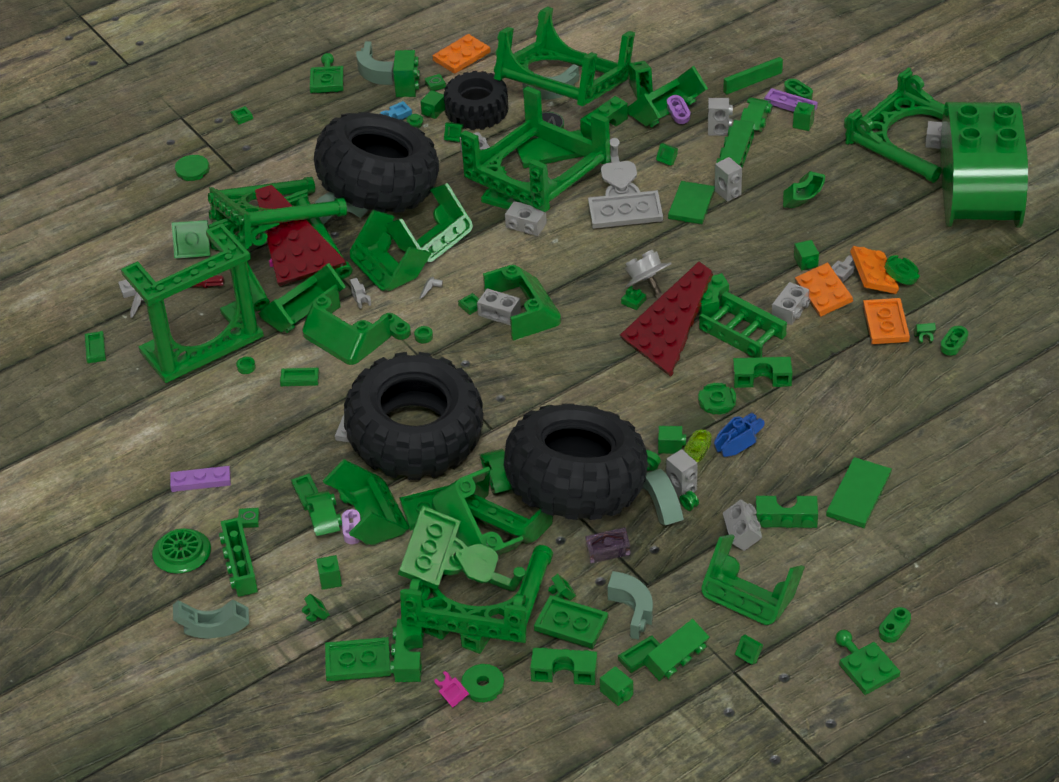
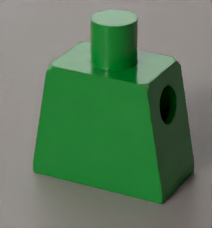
[628,61,653,99]

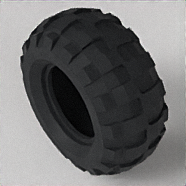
[313,112,439,213]
[344,352,484,480]
[503,403,648,520]

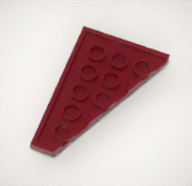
[255,184,347,286]
[620,261,713,377]

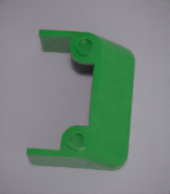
[628,66,708,128]
[385,183,473,263]
[350,210,431,292]
[258,263,346,334]
[483,265,561,341]
[302,284,391,365]
[323,459,409,545]
[432,467,524,556]
[465,471,553,543]
[701,534,805,625]

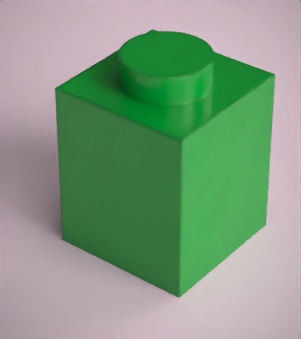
[420,90,445,119]
[793,102,815,131]
[794,240,819,271]
[658,426,686,454]
[316,555,342,590]
[600,666,634,706]

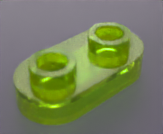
[684,429,712,462]

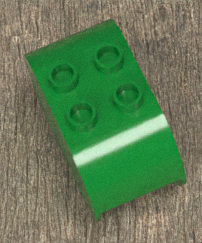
[940,102,1028,228]

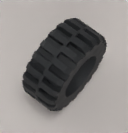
[444,71,509,130]

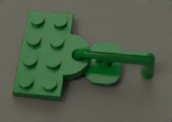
[398,506,526,591]

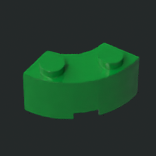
[740,97,773,132]
[783,171,825,208]
[699,273,729,318]
[479,448,511,493]
[305,490,342,536]

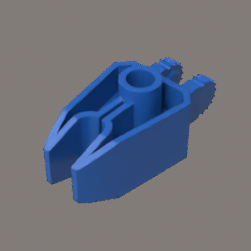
[714,413,765,457]

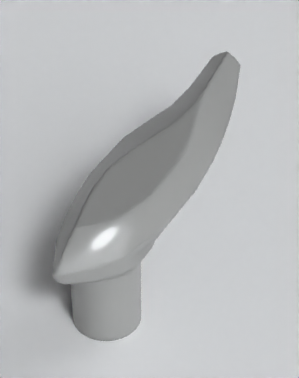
[419,277,443,299]
[130,293,144,318]

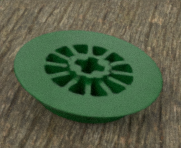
[152,528,211,573]

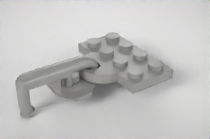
[588,138,663,229]

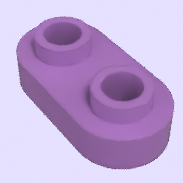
[667,95,690,124]

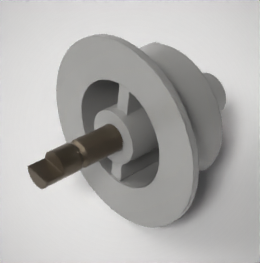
[624,249,672,300]

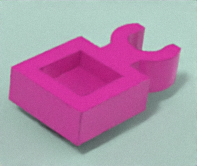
[434,671,469,708]

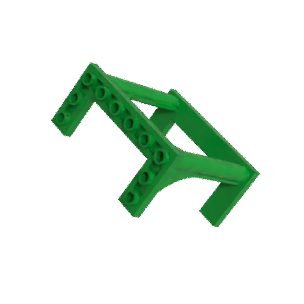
[494,6,635,106]
[461,86,611,212]
[121,223,264,383]

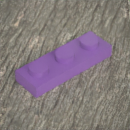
[764,88,818,112]
[170,466,231,492]

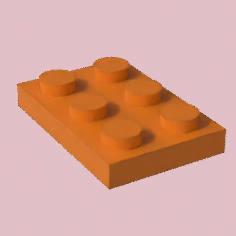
[432,34,491,74]
[850,246,899,294]
[795,262,853,317]
[863,298,910,344]

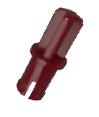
[189,275,224,288]

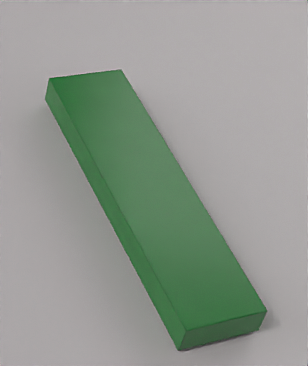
[723,57,783,95]

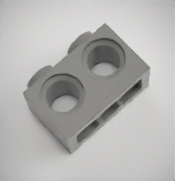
[708,98,733,136]
[772,282,811,325]
[477,289,521,325]
[723,499,763,551]

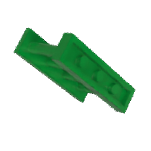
[699,291,787,358]

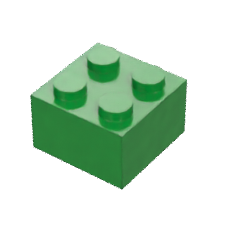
[393,50,420,97]

